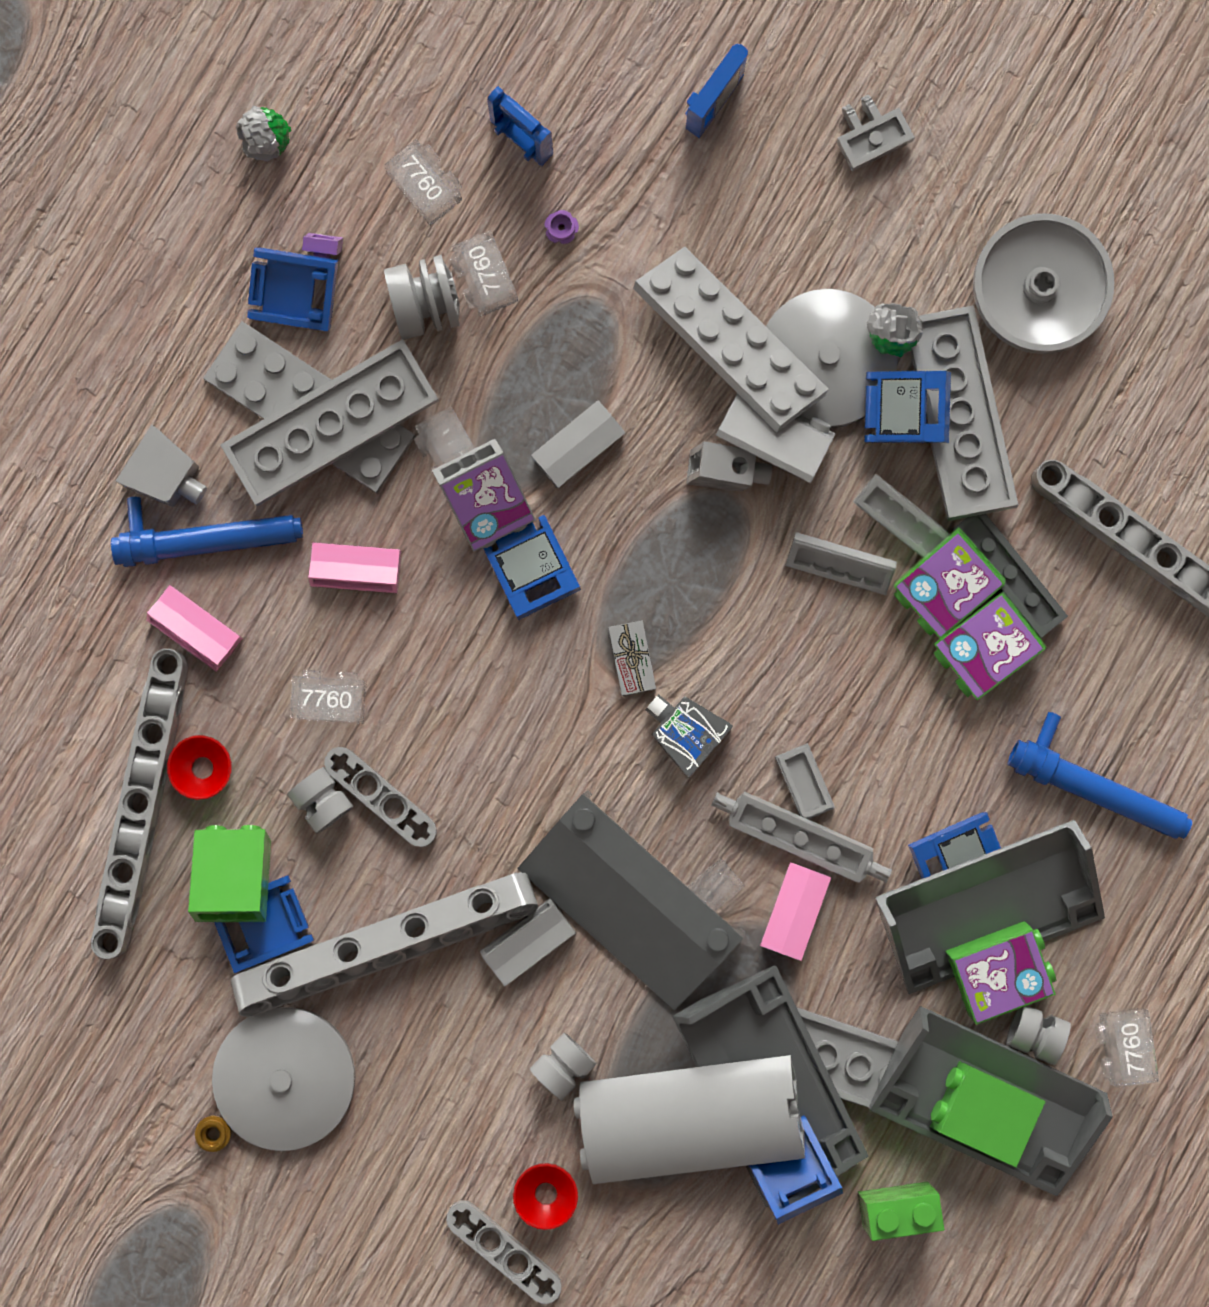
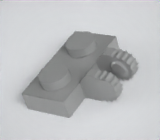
[836,95,915,172]

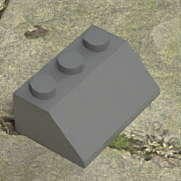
[716,393,835,483]

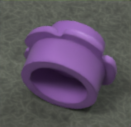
[545,210,579,244]

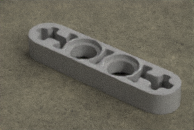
[324,747,437,847]
[446,1200,562,1304]

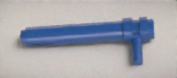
[111,496,303,567]
[1007,712,1192,839]

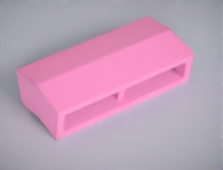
[308,543,401,593]
[146,585,243,672]
[760,862,831,961]

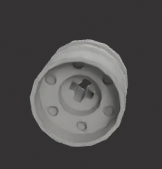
[384,255,460,340]

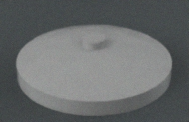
[973,213,1115,354]
[766,289,897,428]
[212,1007,356,1151]

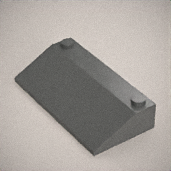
[517,790,745,1010]
[875,820,1105,994]
[672,966,868,1207]
[869,1006,1113,1196]

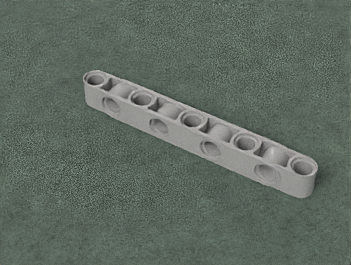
[1031,460,1209,617]
[91,649,188,959]
[230,872,538,1017]

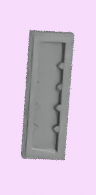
[853,474,951,558]
[785,532,897,595]

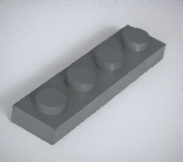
[952,514,1068,638]

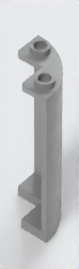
[574,1055,805,1184]

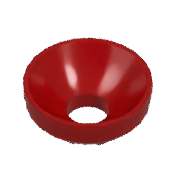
[167,735,232,800]
[513,1163,578,1230]

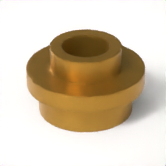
[195,1116,231,1152]

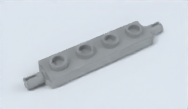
[711,791,892,883]

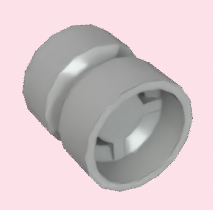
[287,767,354,834]
[1006,1006,1071,1065]
[530,1032,597,1101]

